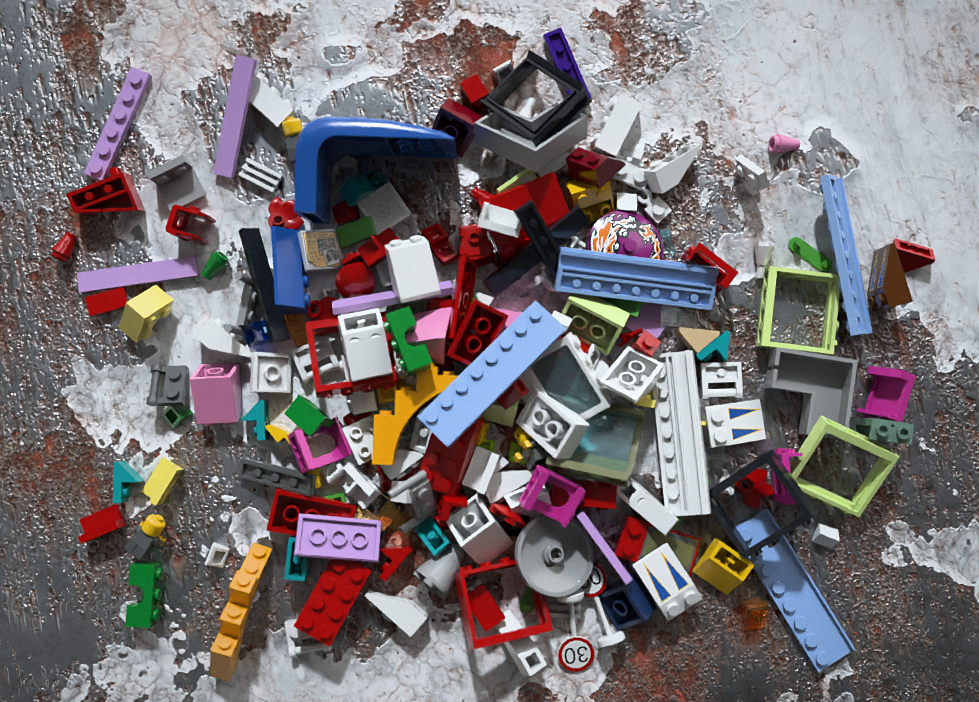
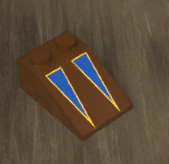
[867,243,913,312]

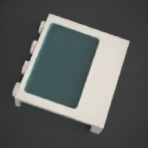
[519,332,613,420]

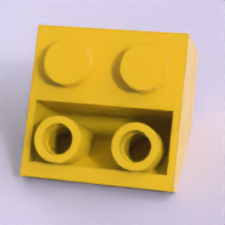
[565,179,615,224]
[692,538,755,595]

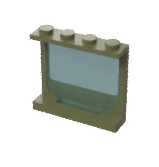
[546,395,645,488]

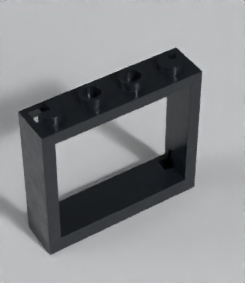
[709,449,818,559]

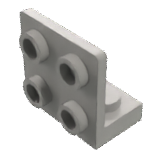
[146,155,206,211]

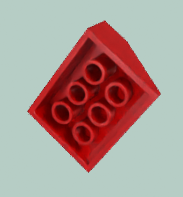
[479,171,569,263]

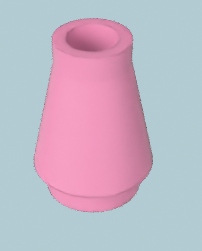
[768,134,800,154]

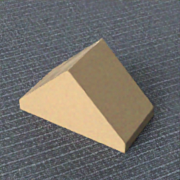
[675,327,720,354]

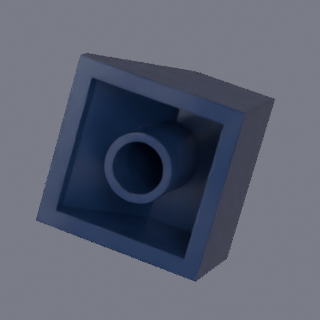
[598,573,657,631]

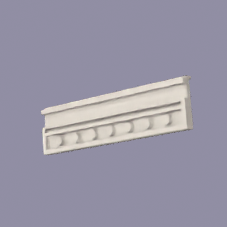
[651,350,711,516]

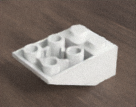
[337,308,393,382]

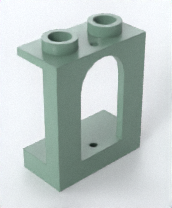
[852,418,914,445]

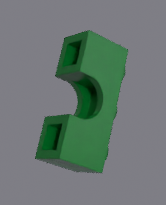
[383,306,433,376]
[125,561,164,628]

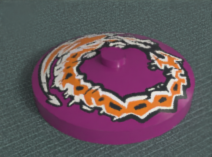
[585,211,664,260]

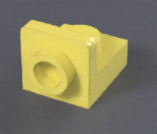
[631,389,656,408]

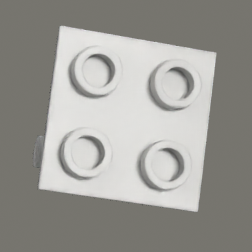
[342,413,377,465]

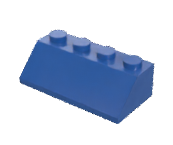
[271,226,311,315]

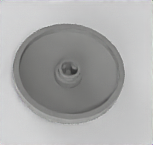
[515,514,594,597]

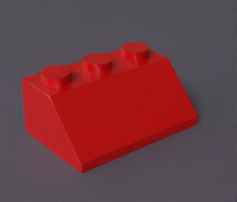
[447,299,509,365]

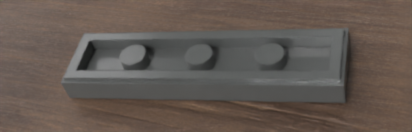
[238,457,316,497]

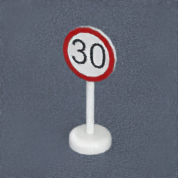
[581,562,626,648]
[556,588,594,672]

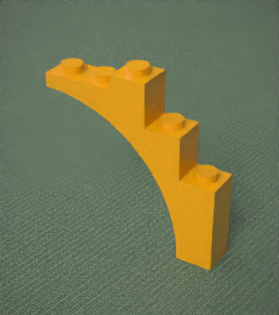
[372,363,458,465]
[210,542,273,682]

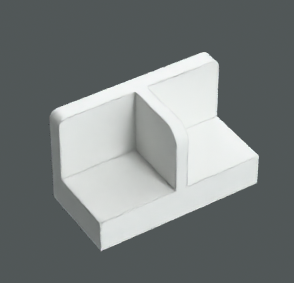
[339,462,382,509]

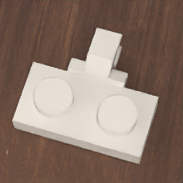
[612,149,648,192]
[735,155,769,196]

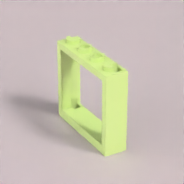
[756,266,841,355]
[790,416,899,517]

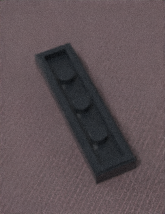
[513,200,560,281]

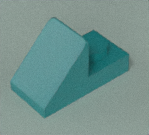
[694,330,730,362]
[241,400,270,441]
[113,461,144,503]
[414,517,451,557]

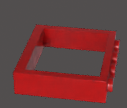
[305,311,398,399]
[454,557,553,649]

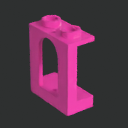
[287,417,352,474]
[770,448,802,504]
[518,465,586,528]

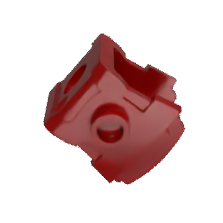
[165,204,216,246]
[458,224,496,267]

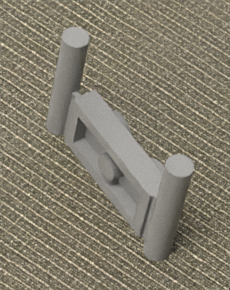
[224,272,259,337]
[388,470,437,534]

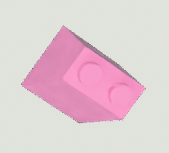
[396,307,451,365]
[189,362,242,426]

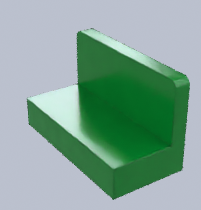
[285,395,335,437]

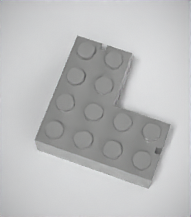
[474,103,588,172]
[764,347,858,441]

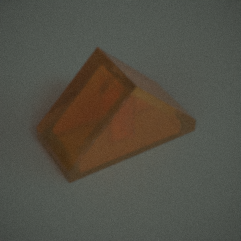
[739,597,768,632]

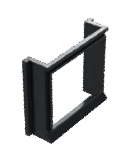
[480,50,592,148]

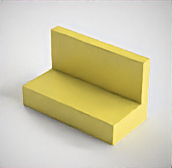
[141,457,184,506]

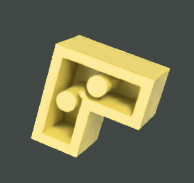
[118,285,173,343]

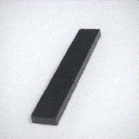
[482,205,590,298]
[239,228,291,343]

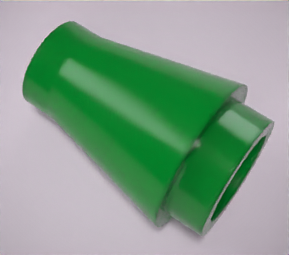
[201,250,229,280]

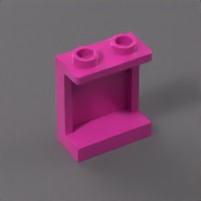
[856,366,916,422]

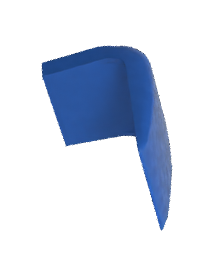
[294,117,457,224]

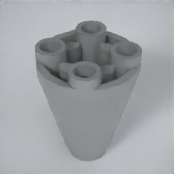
[413,540,467,600]

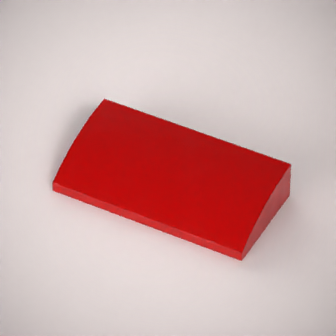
[447,256,477,341]

